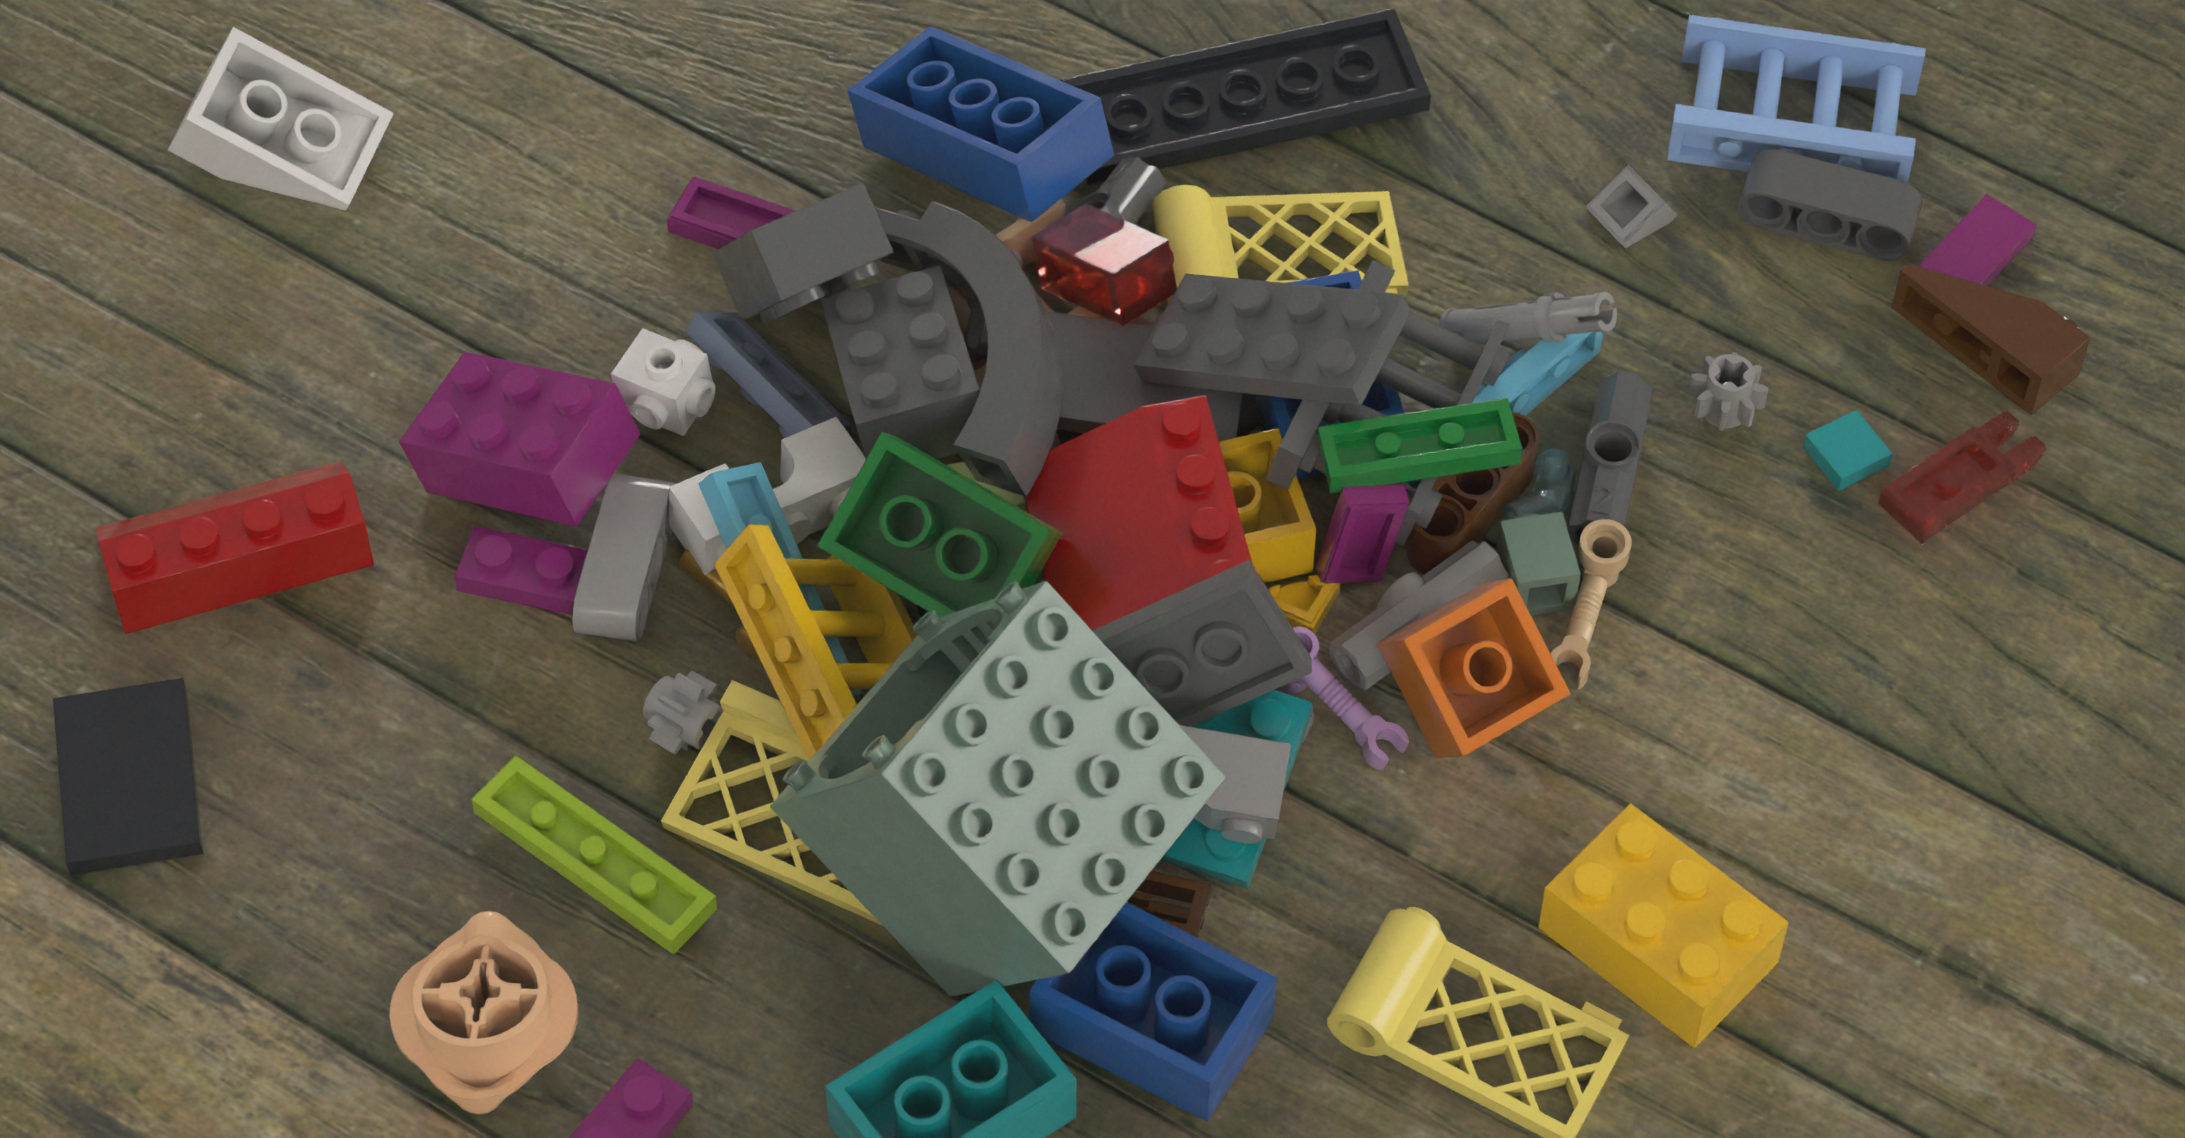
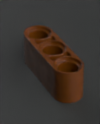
[1407,413,1538,575]

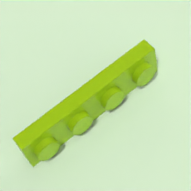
[471,755,717,955]

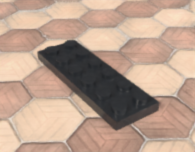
[1060,8,1431,185]

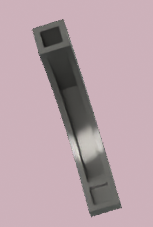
[874,201,1063,497]

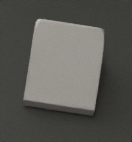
[1586,165,1678,249]

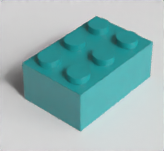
[825,980,1076,1138]

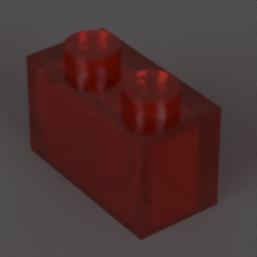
[1031,204,1177,326]

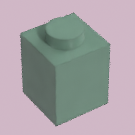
[1496,512,1581,616]

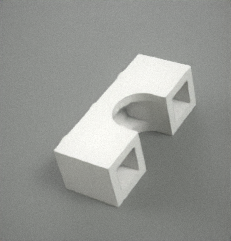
[669,417,866,575]

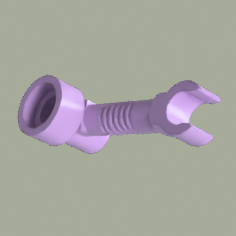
[1275,627,1409,771]

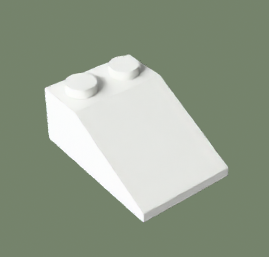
[168,27,394,211]

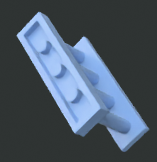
[1667,15,1926,183]

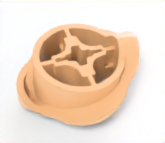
[390,911,578,1114]

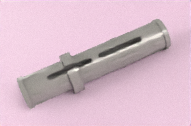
[1439,291,1617,344]

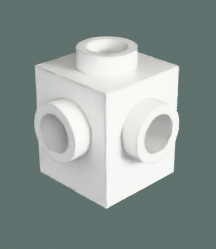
[611,328,716,436]

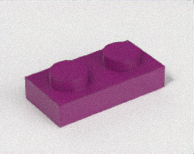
[454,526,588,615]
[569,1058,694,1138]

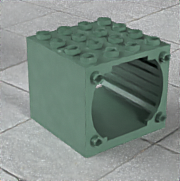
[770,581,1226,997]

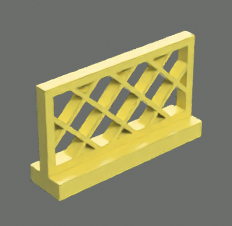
[661,680,883,926]

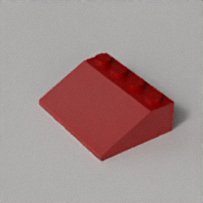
[1023,395,1253,631]

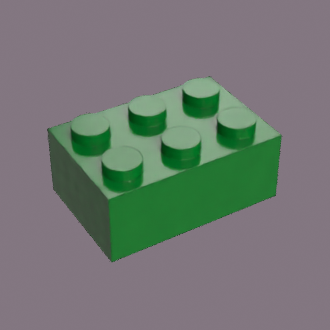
[817,432,1063,617]

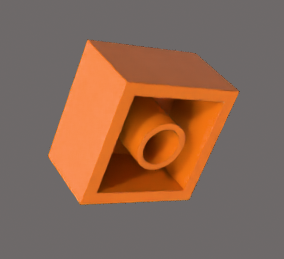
[1376,578,1571,758]

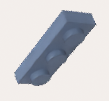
[685,312,852,438]

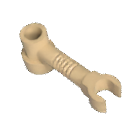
[1550,519,1632,690]

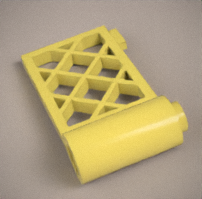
[1151,185,1409,304]
[1327,907,1630,1138]

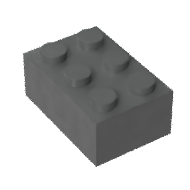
[712,183,893,324]
[820,265,980,459]

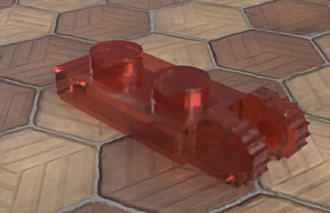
[1878,411,2047,544]

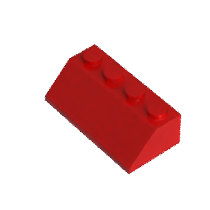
[95,461,374,634]

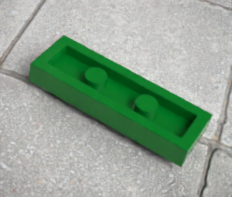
[1317,398,1522,493]

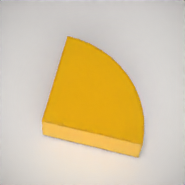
[1268,575,1341,634]

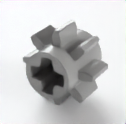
[1688,352,1769,431]
[643,670,723,755]

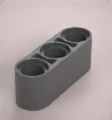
[1738,149,1922,261]

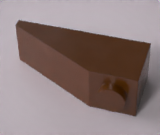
[1892,264,2090,415]

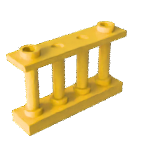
[714,524,918,760]

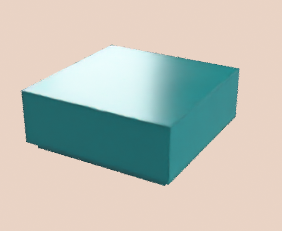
[1803,410,1893,491]

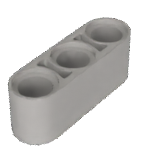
[572,474,676,642]

